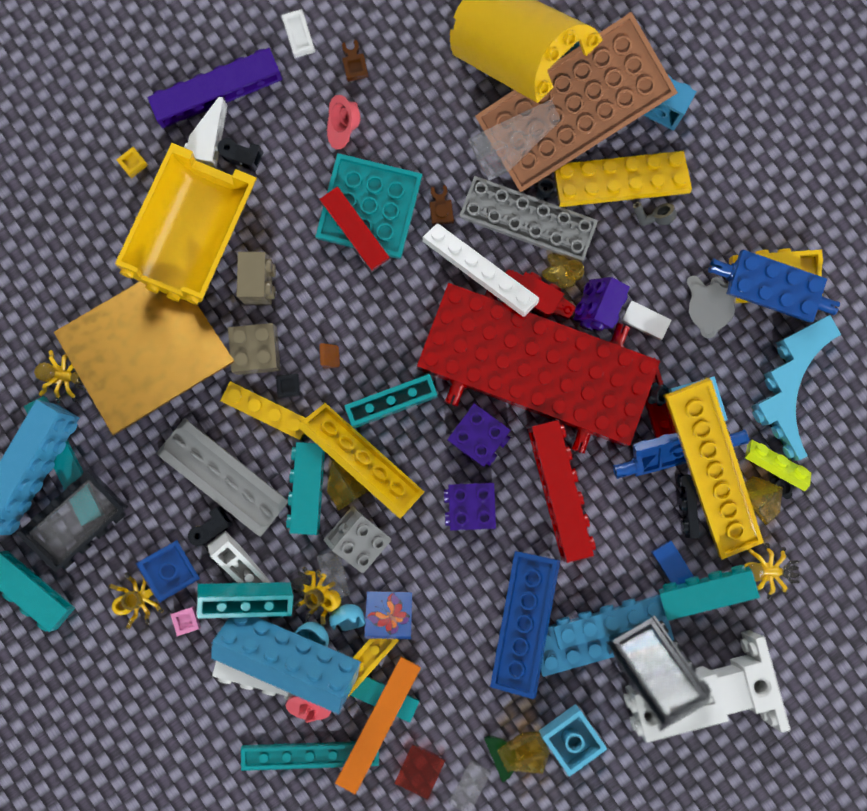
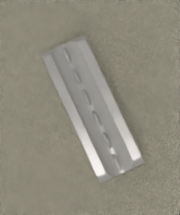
[459,176,598,262]
[157,418,288,537]

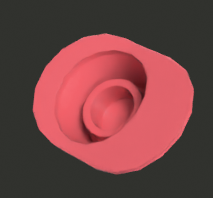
[327,95,361,150]

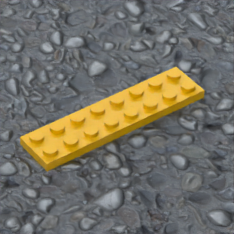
[664,378,764,560]

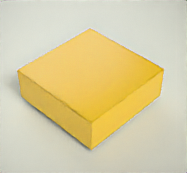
[116,147,148,179]

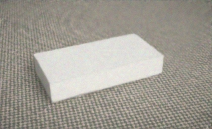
[282,9,315,58]
[621,301,671,341]

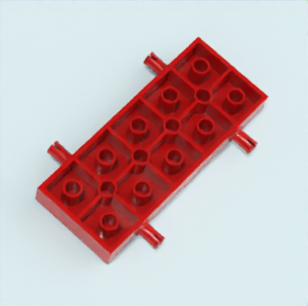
[417,283,660,454]

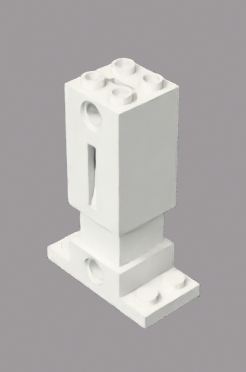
[623,630,790,743]

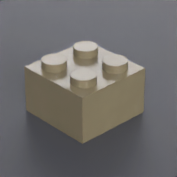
[237,252,276,305]
[228,323,281,375]

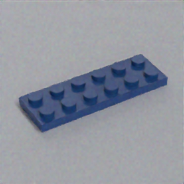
[490,551,560,699]

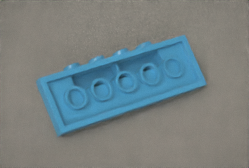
[541,595,674,677]

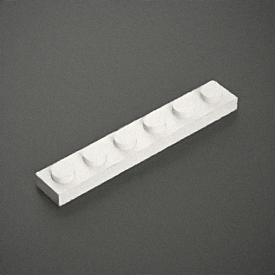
[423,223,539,317]

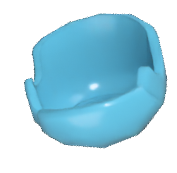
[329,604,365,631]
[294,622,329,647]

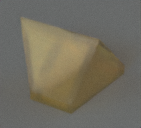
[327,460,369,510]
[745,476,782,525]
[497,731,550,774]

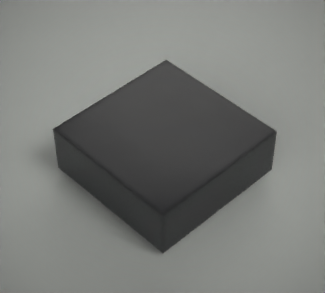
[276,374,301,398]

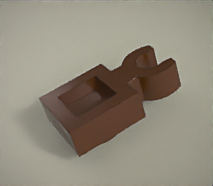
[342,40,369,82]
[429,185,454,226]

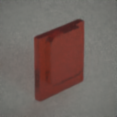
[394,744,445,800]

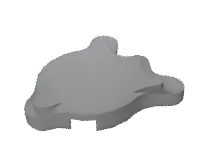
[687,276,737,339]

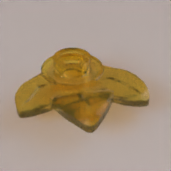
[541,254,584,288]

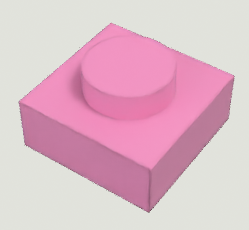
[170,606,201,636]

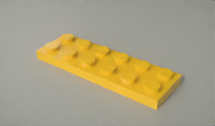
[554,151,692,207]
[298,403,425,519]

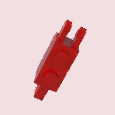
[505,269,576,320]

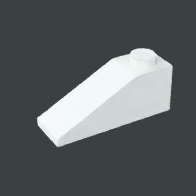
[184,97,227,168]
[207,530,271,583]

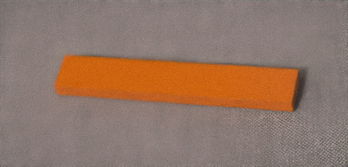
[335,656,421,795]

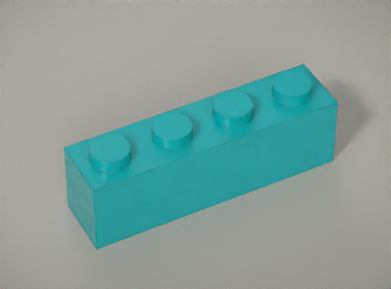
[344,374,438,428]
[286,442,325,535]
[0,551,75,632]
[659,565,760,621]
[197,582,293,618]

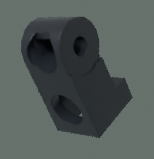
[217,138,264,172]
[188,507,233,546]

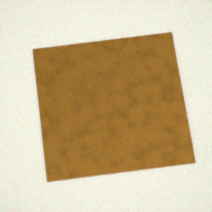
[54,282,235,436]

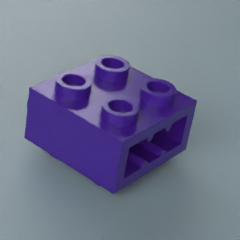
[573,277,630,331]
[447,403,511,467]
[444,483,496,531]

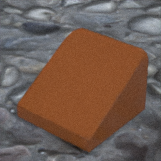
[319,343,340,368]

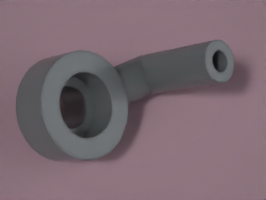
[633,202,677,226]

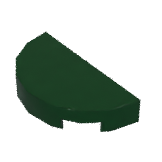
[484,736,516,783]

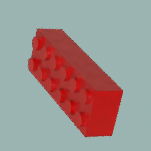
[527,420,596,563]

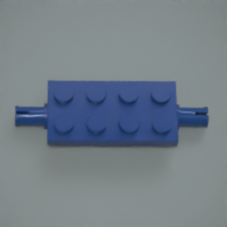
[708,250,840,323]
[613,430,749,479]

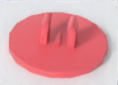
[286,695,331,723]

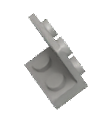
[323,505,392,573]

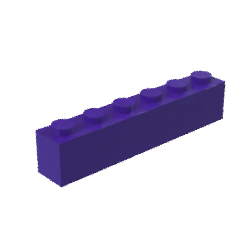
[147,48,283,129]

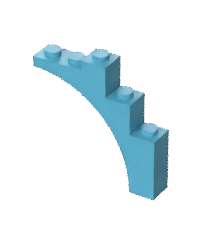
[751,315,841,461]

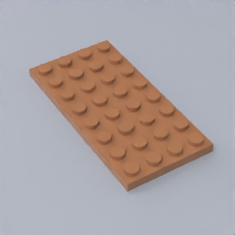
[475,12,678,192]

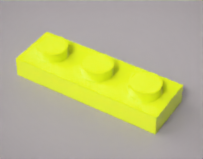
[745,440,811,491]

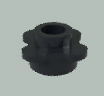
[533,178,557,200]
[647,382,669,406]
[770,476,793,499]

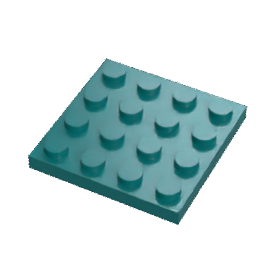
[315,153,423,260]

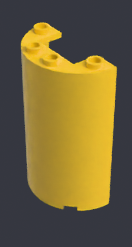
[450,0,603,103]
[115,143,257,305]

